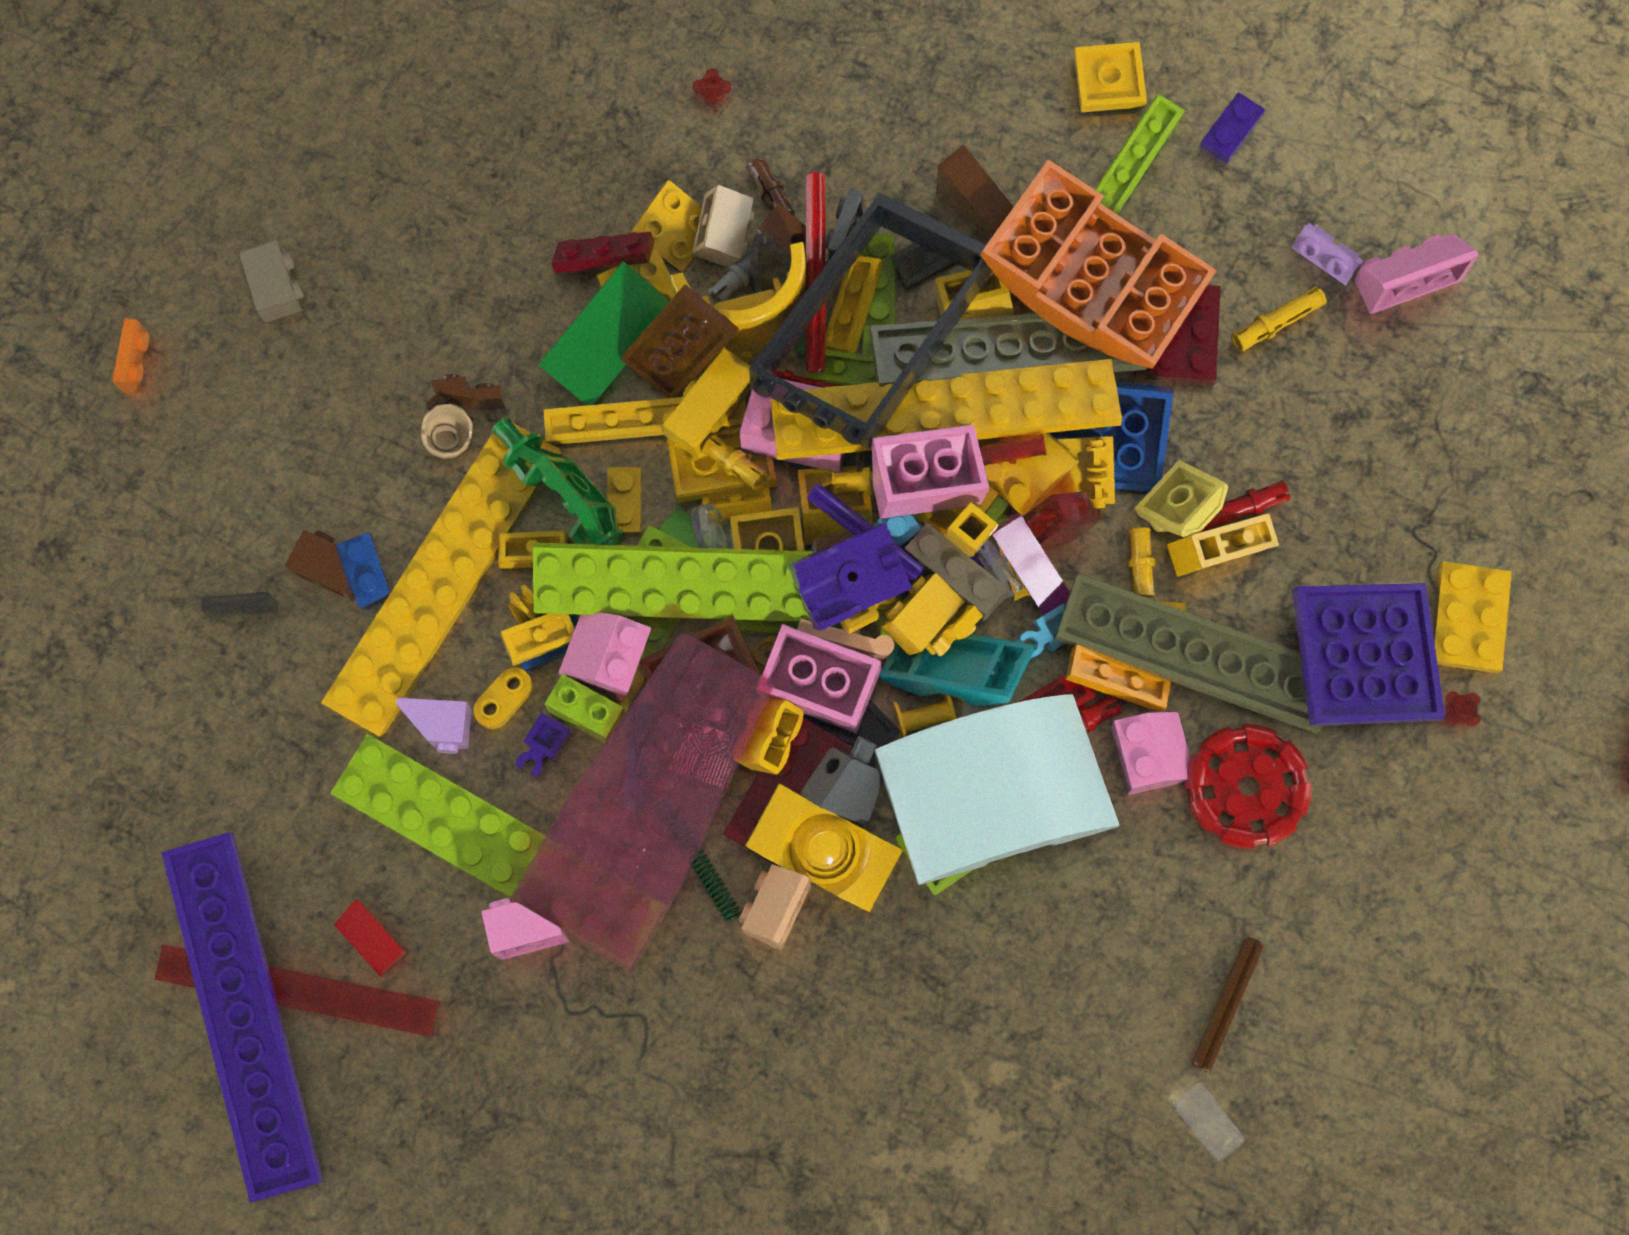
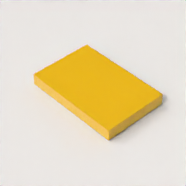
[667,427,778,503]

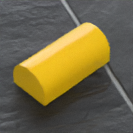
[498,530,569,569]

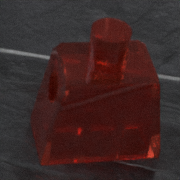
[1022,491,1101,549]

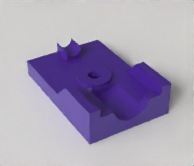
[788,523,912,631]

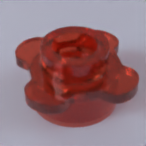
[692,68,732,105]
[1445,691,1481,727]

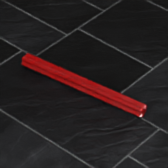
[806,172,826,373]

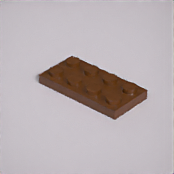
[620,284,739,398]

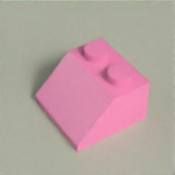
[558,612,651,700]
[1110,712,1191,795]
[481,899,570,960]

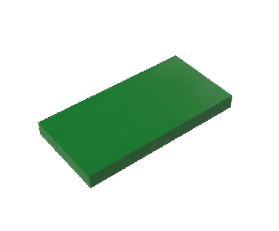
[537,261,669,406]

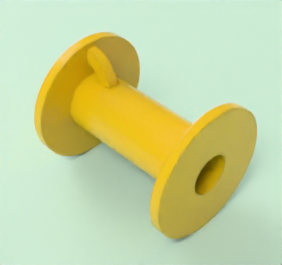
[893,694,957,738]

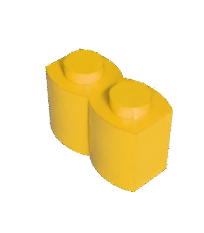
[733,696,804,775]

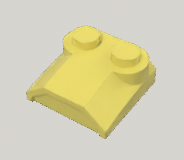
[1134,460,1228,537]

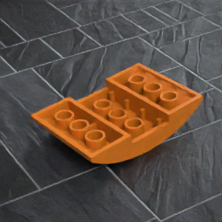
[980,159,1217,368]

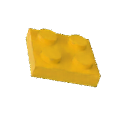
[1074,42,1147,113]

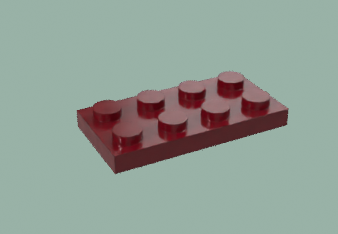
[723,718,853,868]

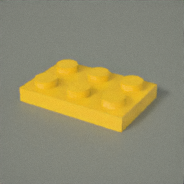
[1433,561,1512,674]

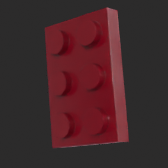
[1148,285,1221,385]

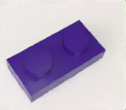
[1200,92,1266,164]

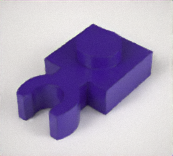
[515,713,573,779]

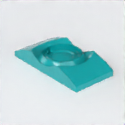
[879,634,1034,706]

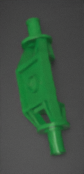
[492,417,625,545]

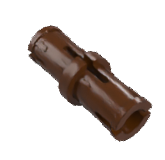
[746,157,795,216]

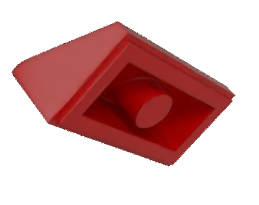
[334,899,407,977]

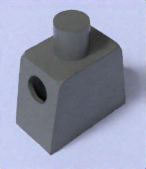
[800,736,883,826]

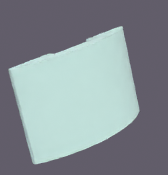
[874,694,1120,885]

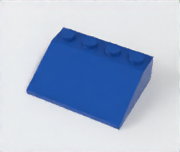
[1049,381,1174,492]

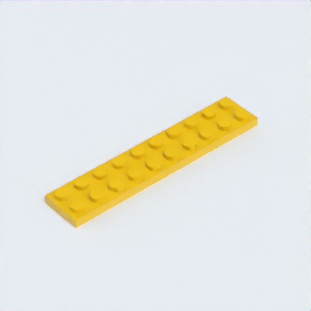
[770,359,1122,460]
[321,417,561,739]

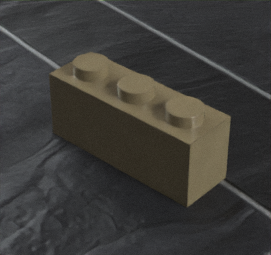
[905,523,1008,624]

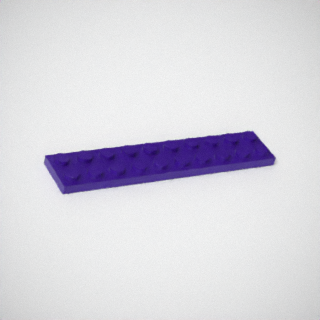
[161,832,323,1203]

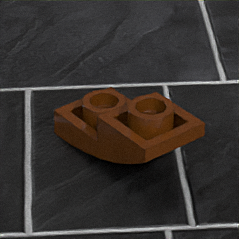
[432,374,506,410]

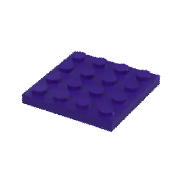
[1292,583,1445,726]

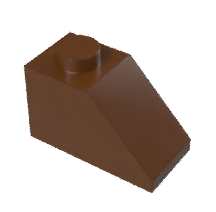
[285,530,355,601]

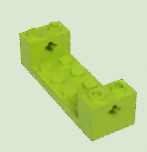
[545,525,689,746]

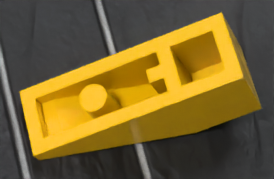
[1167,513,1279,577]

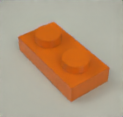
[112,318,149,393]

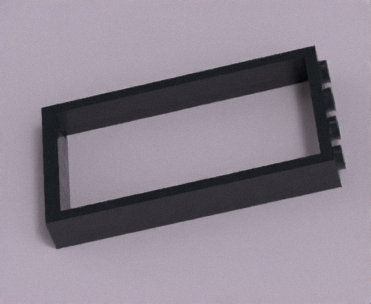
[749,193,993,449]

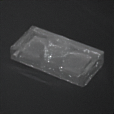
[1171,1081,1246,1163]

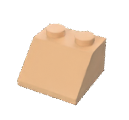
[739,864,811,950]

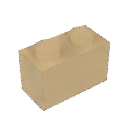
[692,185,754,267]

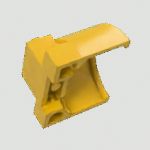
[670,242,807,363]

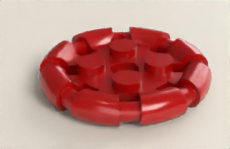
[1185,724,1312,849]

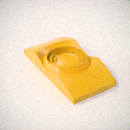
[745,783,903,912]

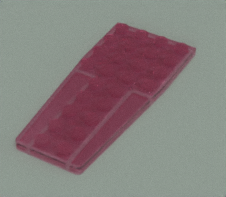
[510,633,773,973]

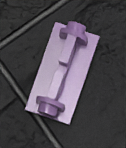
[1291,223,1364,286]

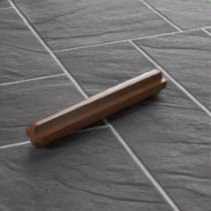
[1192,937,1264,1072]

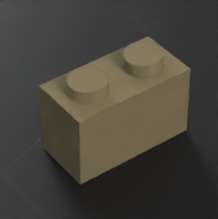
[239,240,304,323]

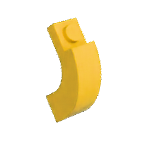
[914,502,998,557]

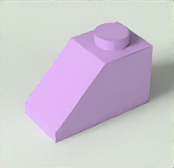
[396,698,472,754]

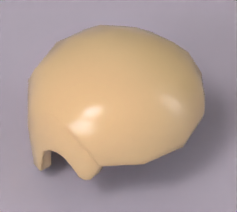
[421,404,473,459]

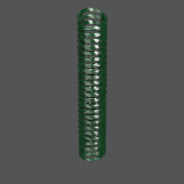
[656,798,742,921]

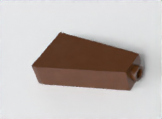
[936,145,1014,245]

